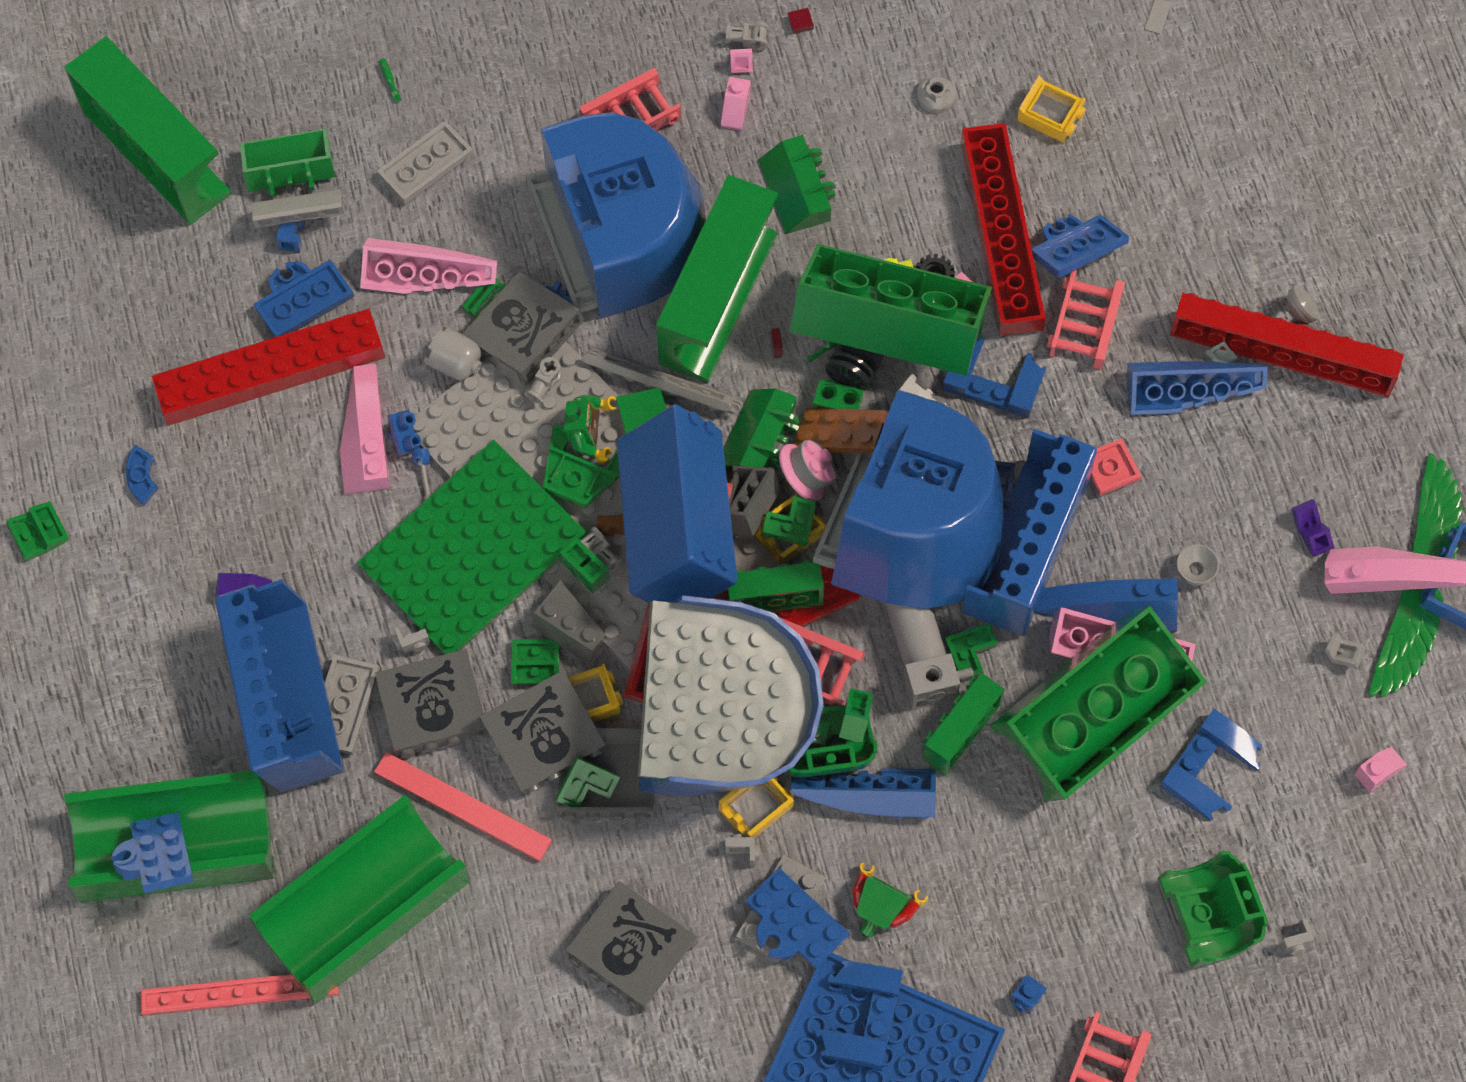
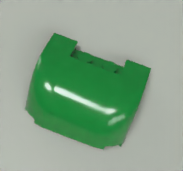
[786,705,878,777]
[1158,851,1268,968]

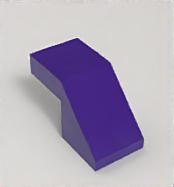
[1292,499,1334,557]
[215,573,272,596]

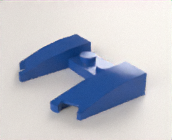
[943,338,1046,418]
[1160,708,1262,821]
[815,960,903,1070]

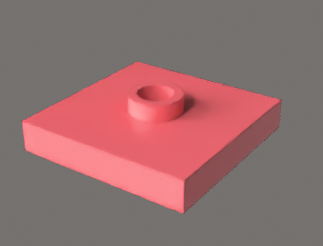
[1090,438,1142,496]

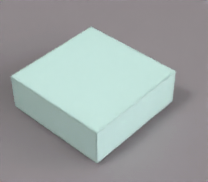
[1205,342,1237,363]

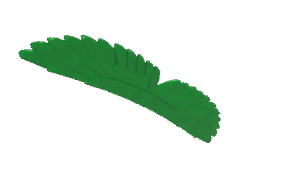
[1368,453,1463,697]

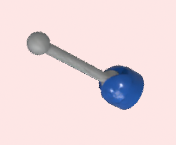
[411,448,431,501]

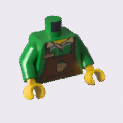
[564,395,616,464]

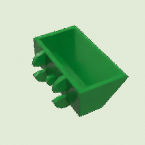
[240,128,335,198]
[758,135,836,234]
[724,388,799,474]

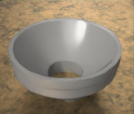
[916,76,956,114]
[1286,285,1320,323]
[1176,544,1219,586]

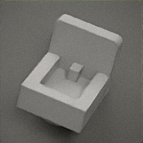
[392,626,431,655]
[1325,632,1366,669]
[725,834,759,867]
[1280,917,1316,955]

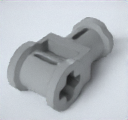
[726,22,769,50]
[524,357,561,404]
[579,527,622,573]

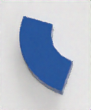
[126,445,158,506]

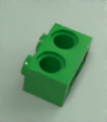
[812,379,864,409]
[559,537,610,594]
[839,688,873,743]

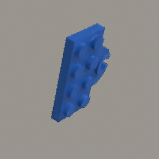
[1031,214,1129,278]
[253,260,354,337]
[112,812,193,893]
[745,867,850,970]

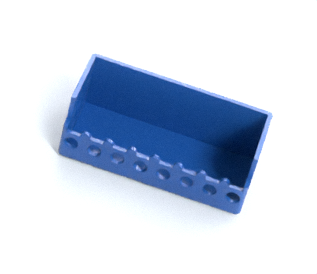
[617,404,737,603]
[962,429,1097,636]
[215,579,344,792]

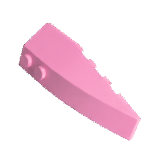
[360,238,497,294]
[340,364,390,494]
[1325,546,1466,594]
[1049,607,1196,661]

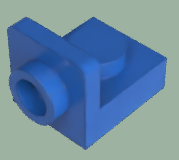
[1010,974,1047,1013]

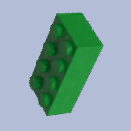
[727,560,824,612]
[922,673,1005,776]

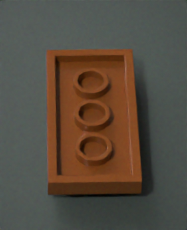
[793,408,888,454]

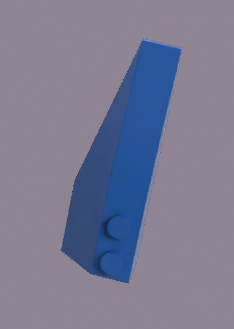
[1126,361,1268,415]
[1035,578,1178,632]
[791,768,936,819]

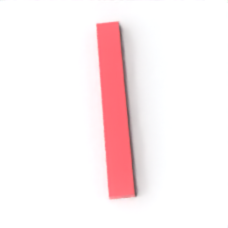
[374,752,552,862]
[141,974,339,1015]

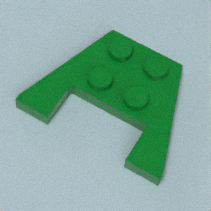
[543,424,620,509]

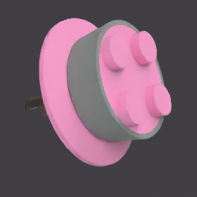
[779,440,836,501]

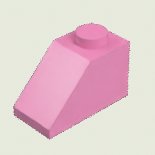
[721,77,751,131]
[1355,747,1407,793]

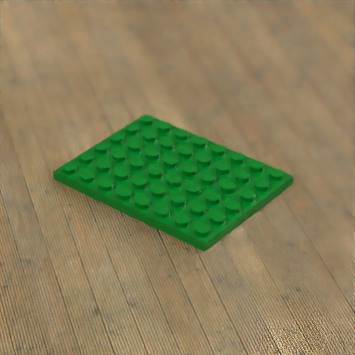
[357,439,587,654]

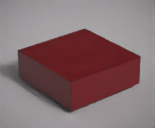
[787,8,814,34]
[771,328,783,359]

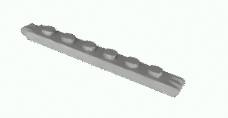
[582,348,743,413]

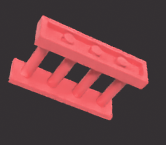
[579,68,681,131]
[1047,270,1125,370]
[780,618,865,706]
[1069,1011,1152,1082]

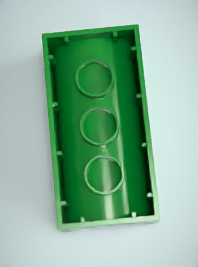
[64,36,231,225]
[656,174,778,383]
[790,244,992,376]
[990,606,1207,801]
[64,770,274,903]
[249,794,469,1005]

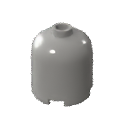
[424,325,482,381]

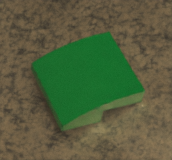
[6,501,69,562]
[511,639,560,685]

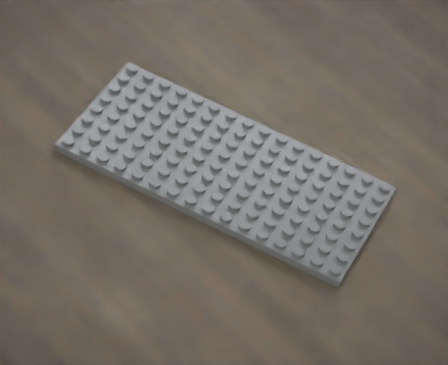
[413,342,781,672]

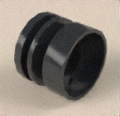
[825,344,884,391]

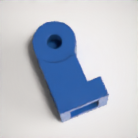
[276,220,304,253]

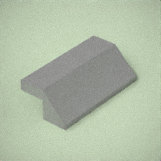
[252,189,344,228]

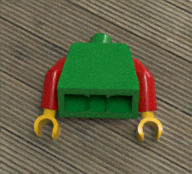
[852,862,928,937]

